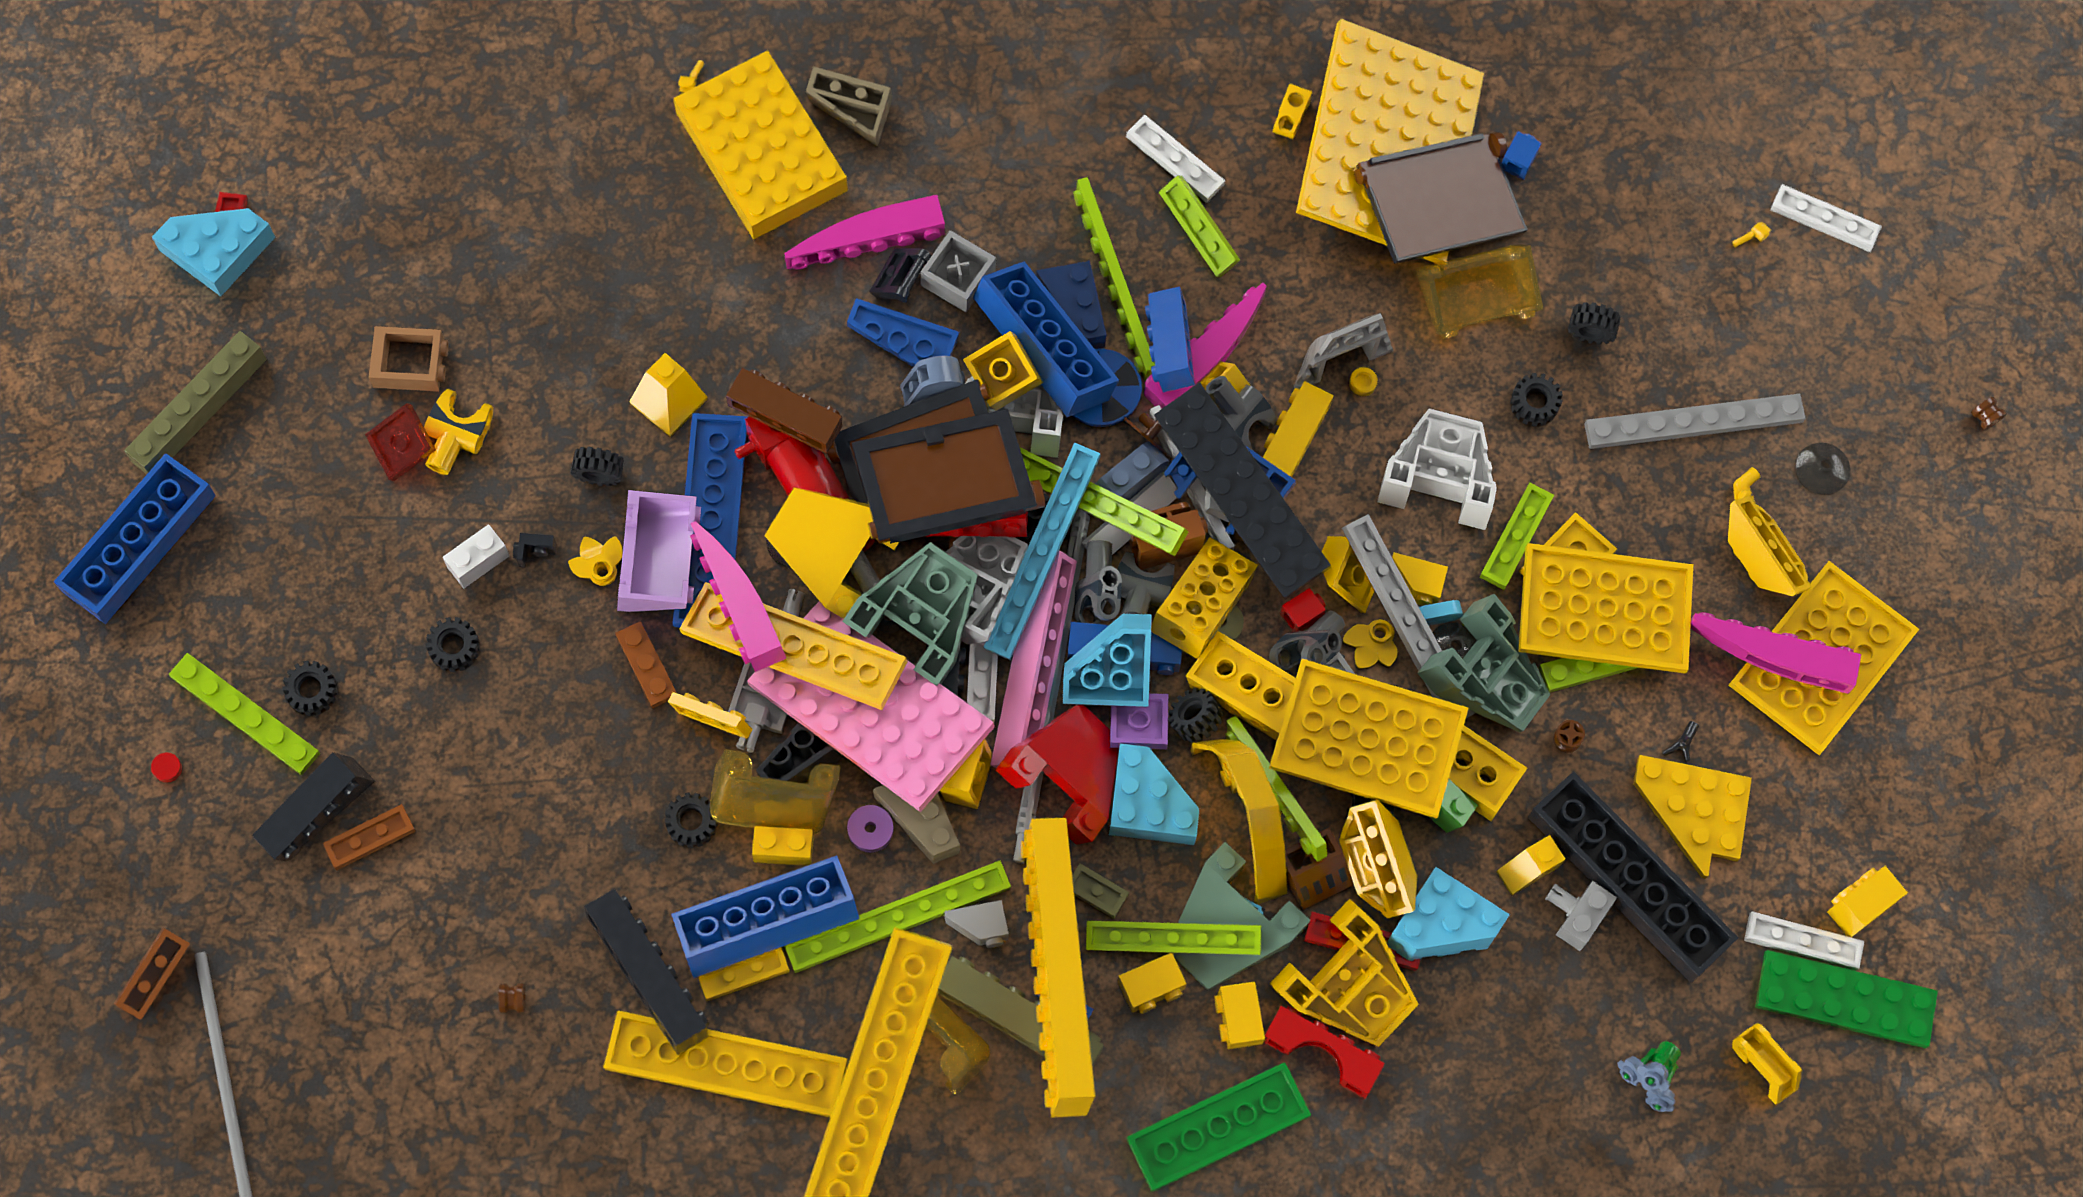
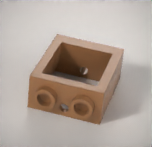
[369,326,449,391]

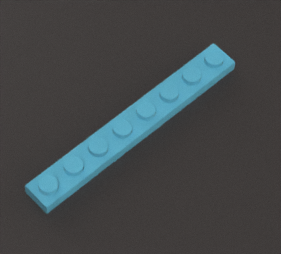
[983,443,1101,660]

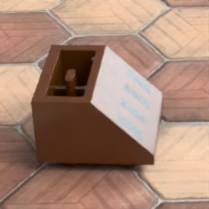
[1285,827,1354,911]

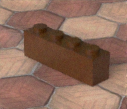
[726,368,843,454]

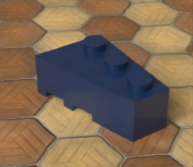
[1036,261,1107,349]

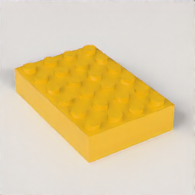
[674,50,848,240]

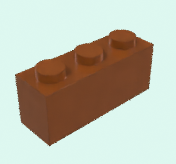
[114,928,190,1020]

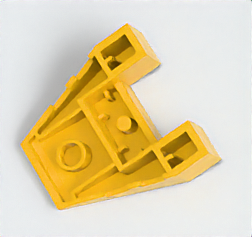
[764,487,899,619]
[1270,899,1419,1047]

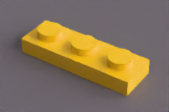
[668,692,753,739]
[698,947,790,1001]

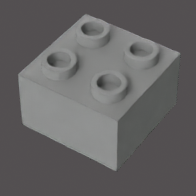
[920,230,996,313]

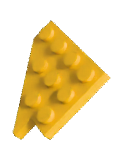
[1633,755,1752,879]

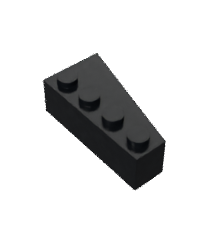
[756,724,844,804]
[252,752,375,861]

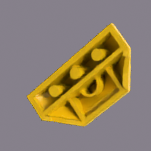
[1728,496,1811,596]
[1339,800,1417,918]

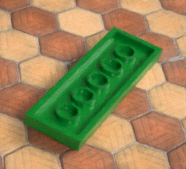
[1755,950,1938,1048]
[1126,1062,1311,1192]

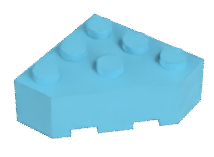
[152,208,275,296]
[1063,614,1152,707]
[1109,744,1200,845]
[1387,867,1510,961]

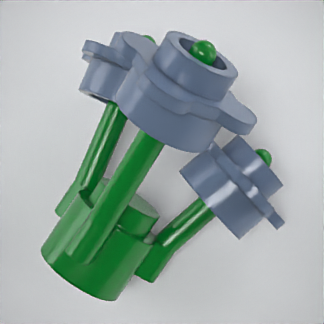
[1618,1041,1681,1112]

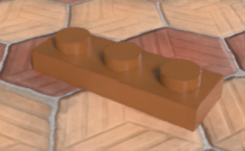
[615,621,677,709]
[323,804,416,871]

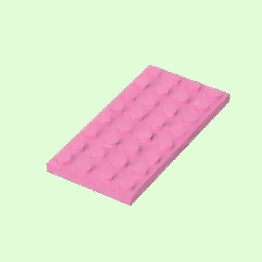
[747,601,995,812]

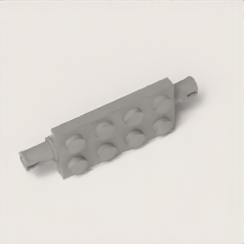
[728,589,806,752]

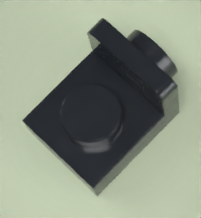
[513,533,557,568]

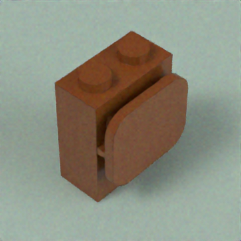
[1130,502,1208,570]

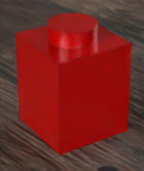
[1280,587,1326,632]

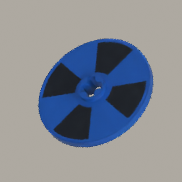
[1072,349,1142,427]

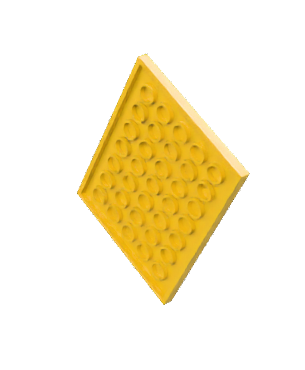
[1296,19,1484,265]

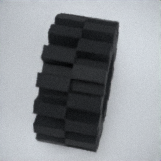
[1568,302,1621,344]
[1510,373,1563,427]
[571,447,624,486]
[426,617,480,672]
[282,660,338,716]
[1168,688,1224,743]
[665,792,718,848]

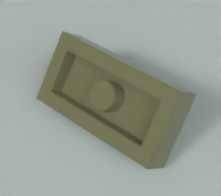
[1072,863,1129,919]

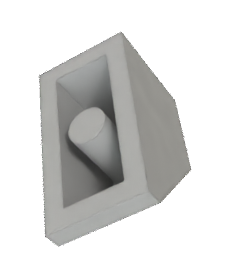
[945,900,1008,948]

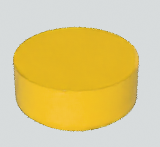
[1349,367,1378,396]

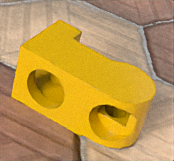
[1273,84,1312,139]

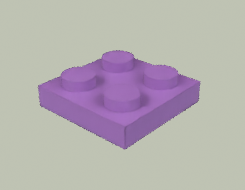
[1110,694,1168,749]

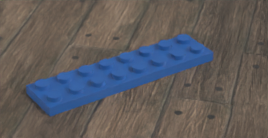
[673,413,748,627]

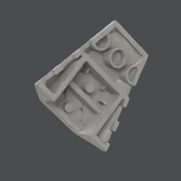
[1294,313,1393,389]
[946,536,1028,644]

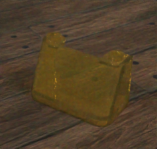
[1416,244,1544,338]
[710,749,840,835]
[925,995,990,1096]

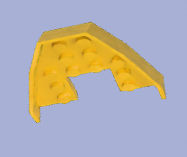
[1190,739,1287,905]

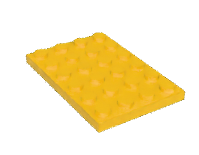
[1518,543,1694,673]
[1728,561,1919,755]
[1269,659,1468,818]

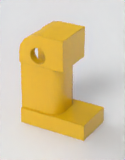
[1732,1023,1802,1105]

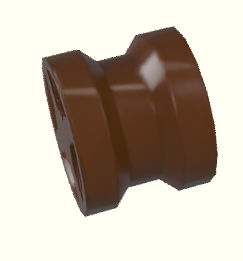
[1971,396,2007,430]
[1553,720,1585,753]
[499,983,526,1013]

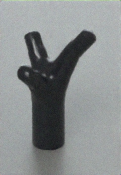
[1662,721,1699,761]

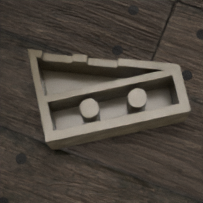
[806,66,893,147]
[873,785,960,864]

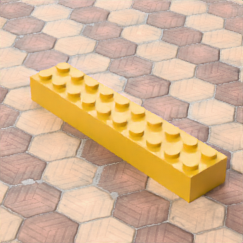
[1020,818,1095,1117]

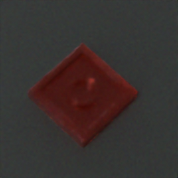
[365,403,436,481]

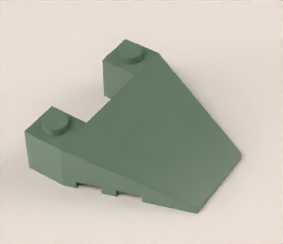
[842,542,978,686]
[1417,594,1550,732]
[1167,842,1311,990]

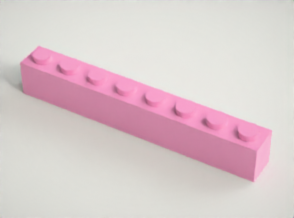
[991,551,1077,768]

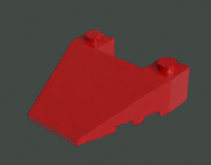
[995,704,1119,845]

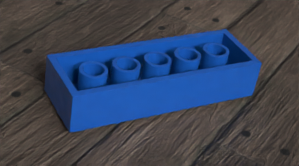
[973,261,1119,417]
[54,453,216,624]
[671,856,860,978]

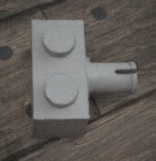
[1545,881,1617,951]

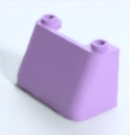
[617,490,701,612]

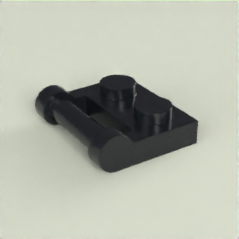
[869,248,932,303]

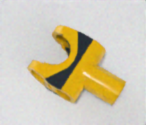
[424,389,493,475]

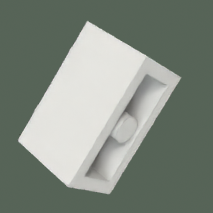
[443,524,509,589]

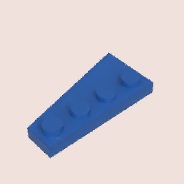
[847,298,959,367]

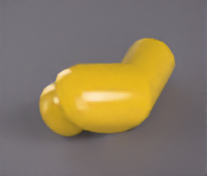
[1733,467,1760,500]

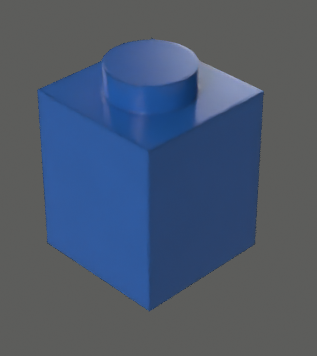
[1502,131,1542,180]

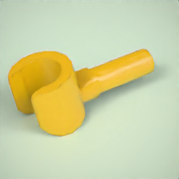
[679,60,704,92]
[1732,222,1771,247]

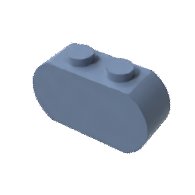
[900,356,965,407]
[1095,441,1170,500]

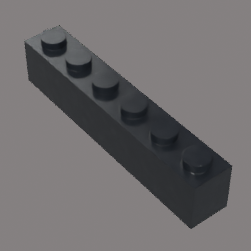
[584,888,709,1055]

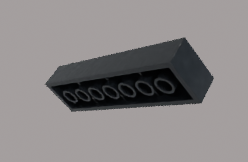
[1154,382,1331,600]
[1528,771,1739,983]

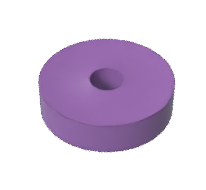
[847,805,893,852]

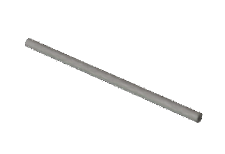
[194,952,252,1197]

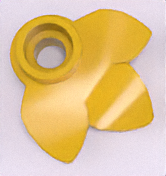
[568,536,623,586]
[1343,619,1398,669]

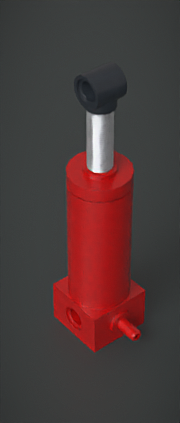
[734,416,902,634]

